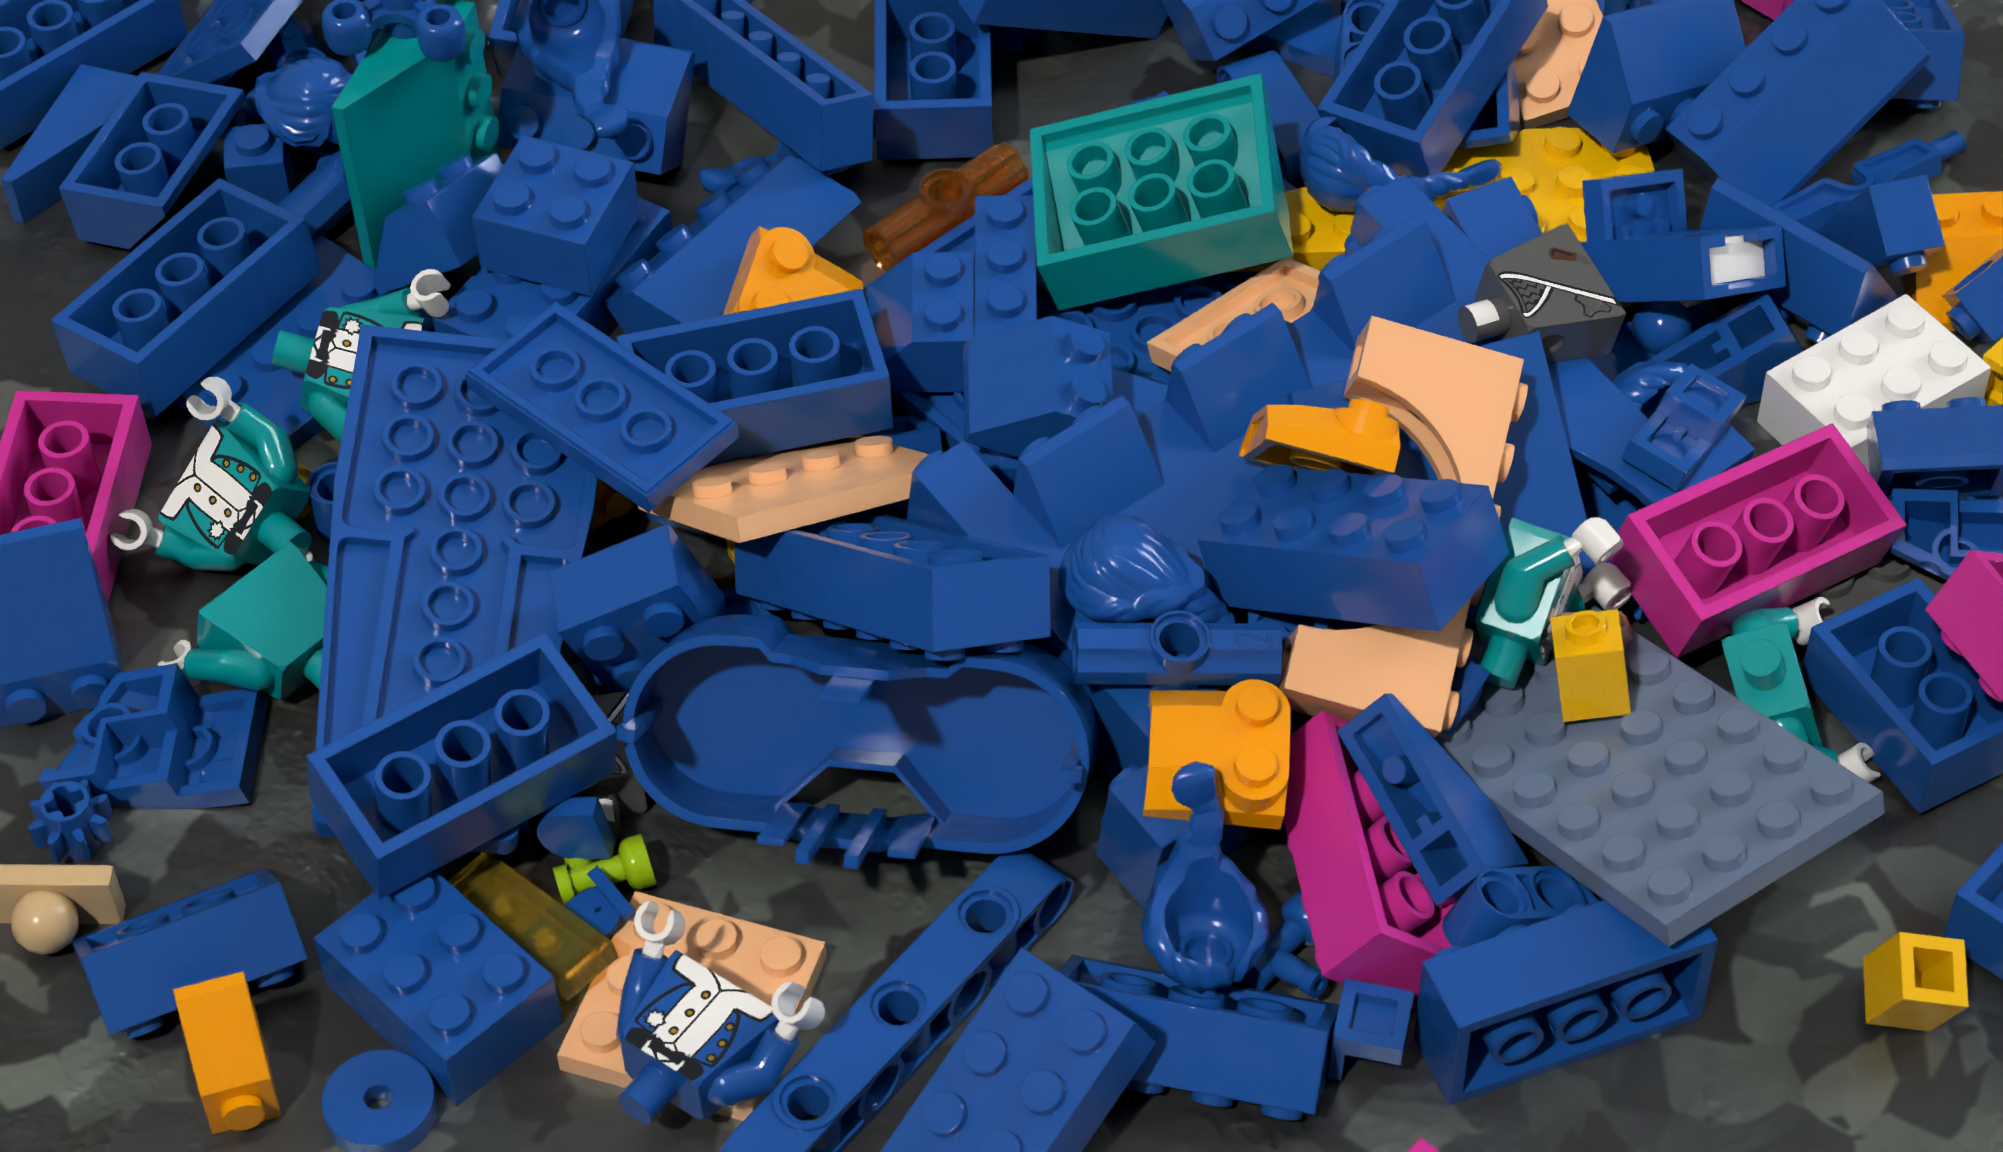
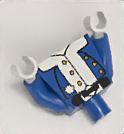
[616,901,825,1125]

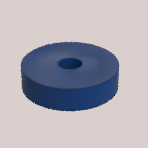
[321,1049,438,1152]

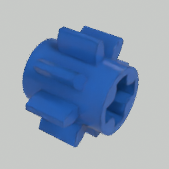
[28,779,114,863]

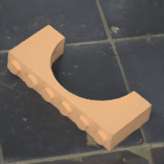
[1276,316,1528,738]

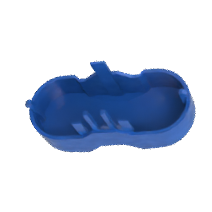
[616,614,1098,869]

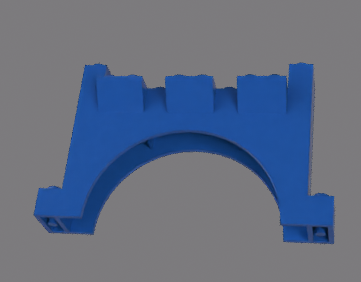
[907,174,1756,912]

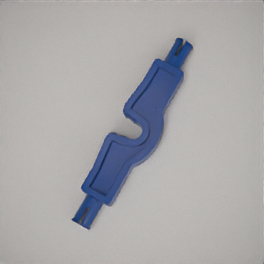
[1770,130,1967,232]

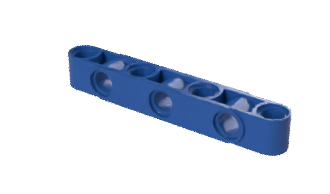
[720,849,1074,1152]

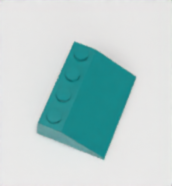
[332,0,505,271]
[1030,73,1293,311]

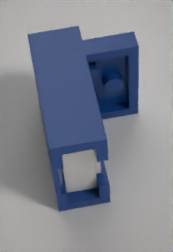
[1579,169,1786,302]

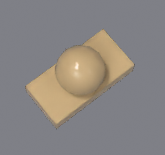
[0,864,126,955]

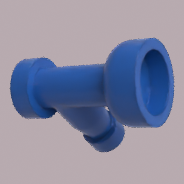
[1243,892,1328,998]

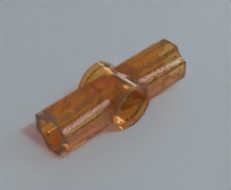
[863,142,1029,272]

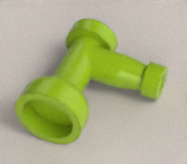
[552,834,657,905]

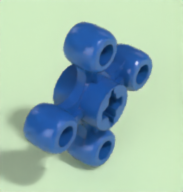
[322,0,466,62]

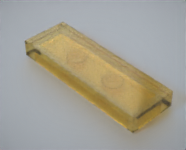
[448,852,619,1001]

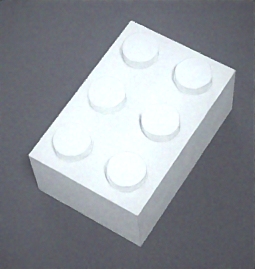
[1757,294,1992,472]

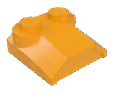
[723,226,863,315]
[1238,399,1400,476]
[1143,679,1291,830]

